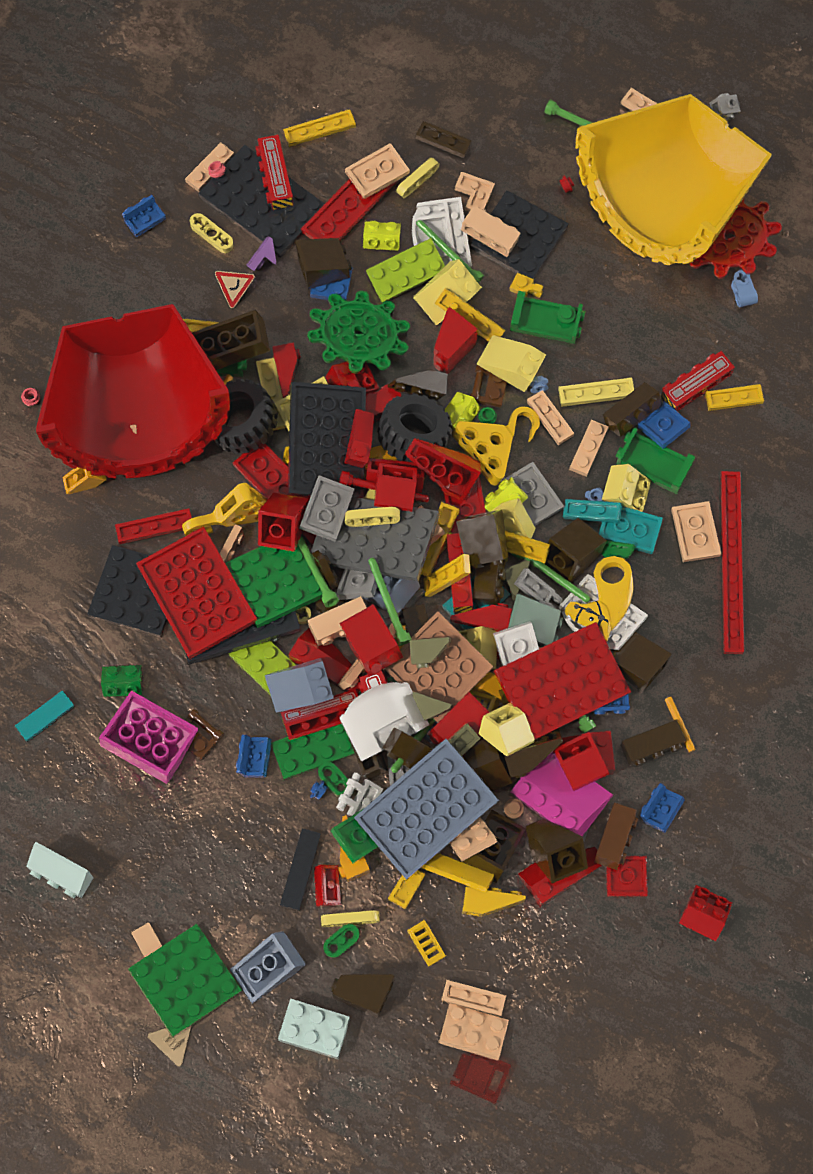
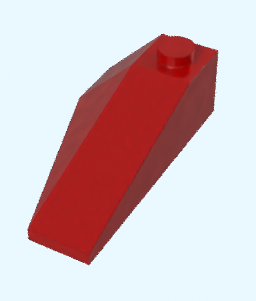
[405,438,481,502]

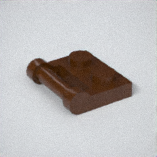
[470,365,507,408]
[185,709,224,761]

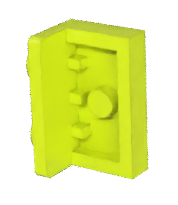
[363,221,401,251]
[445,392,481,429]
[484,477,528,512]

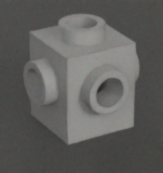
[710,93,740,121]

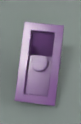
[246,236,276,271]

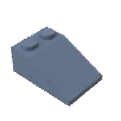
[364,575,420,614]
[265,658,334,713]
[230,931,306,1003]

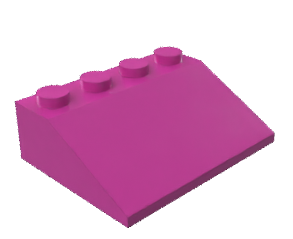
[99,691,198,784]
[511,751,613,836]

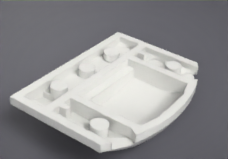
[412,197,472,267]
[559,574,648,650]
[340,682,429,761]

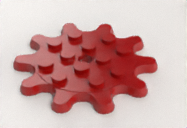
[689,197,782,279]

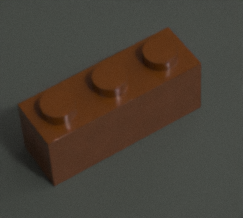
[594,802,638,870]

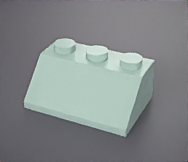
[26,842,94,898]

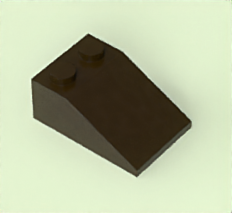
[504,728,563,778]
[462,810,526,883]

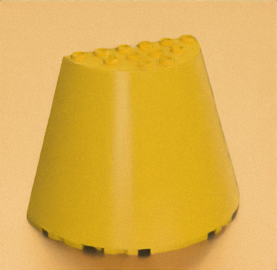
[576,94,772,265]

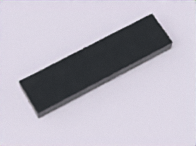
[280,828,321,911]

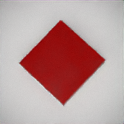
[606,856,648,897]

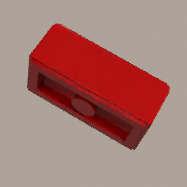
[314,864,341,907]

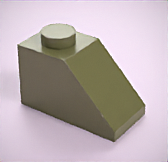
[410,637,451,668]

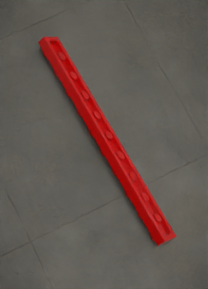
[721,471,744,655]

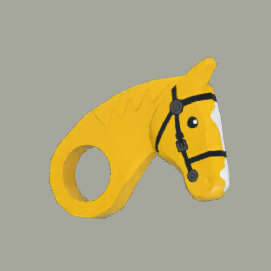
[565,556,634,641]

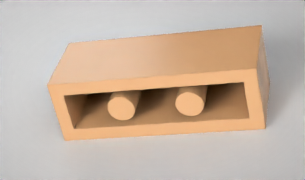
[461,206,520,257]
[308,596,366,646]

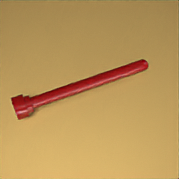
[339,471,429,503]

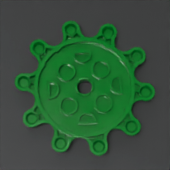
[307,291,410,374]

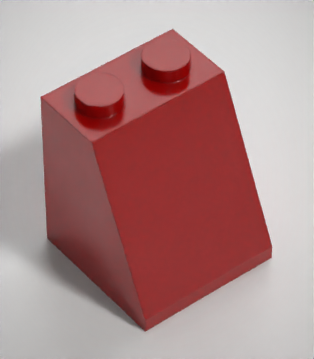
[434,306,478,375]
[258,492,310,551]
[339,604,404,676]
[427,692,490,745]

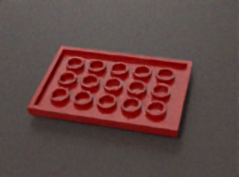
[136,526,257,659]
[494,622,631,739]

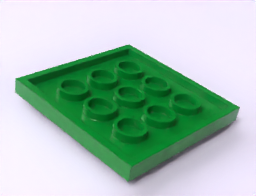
[225,545,323,628]
[128,924,242,1038]

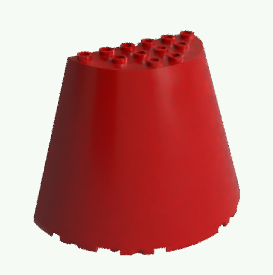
[36,304,230,478]

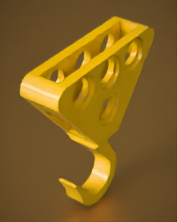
[452,407,540,486]
[182,483,268,536]

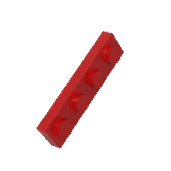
[115,508,192,545]

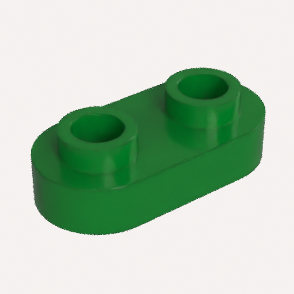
[318,762,348,797]
[323,924,360,958]

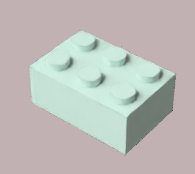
[278,999,350,1059]

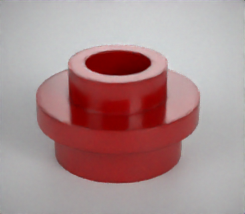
[559,175,574,193]

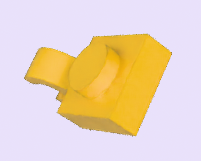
[510,273,543,298]

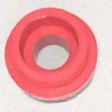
[208,161,226,178]
[21,388,40,406]

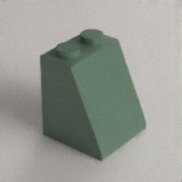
[508,594,563,648]

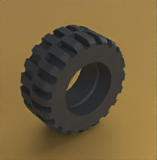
[214,379,278,454]
[377,393,452,462]

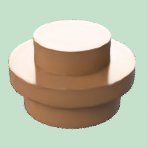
[504,799,524,819]

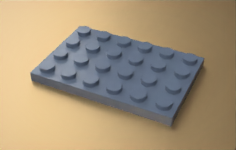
[354,739,499,880]

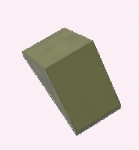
[503,560,530,601]
[412,692,453,721]

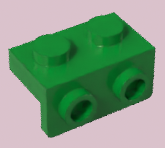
[101,665,142,697]

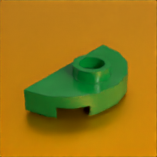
[601,541,636,560]

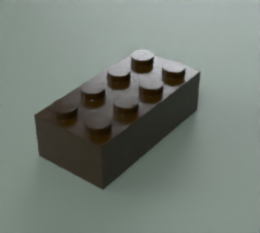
[192,310,270,370]

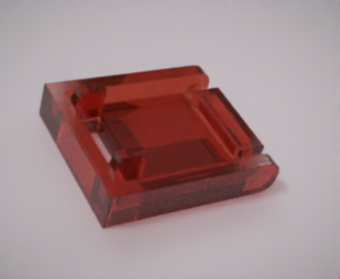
[450,1052,511,1105]

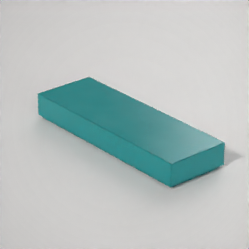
[563,499,622,523]
[15,690,75,742]

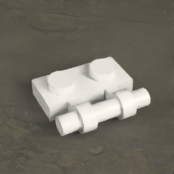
[336,772,383,816]

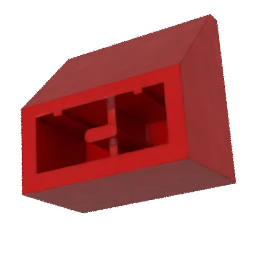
[325,362,379,394]
[374,463,417,512]
[554,732,610,791]
[679,885,732,942]

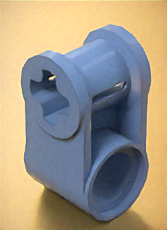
[731,270,758,308]

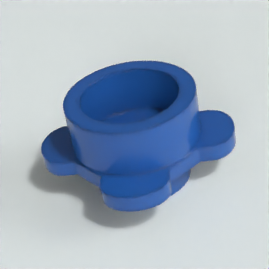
[310,780,327,800]

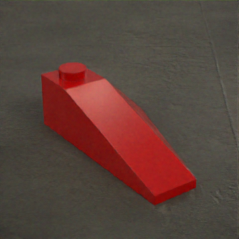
[289,628,363,695]
[518,846,603,908]

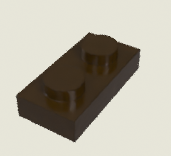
[311,550,338,591]

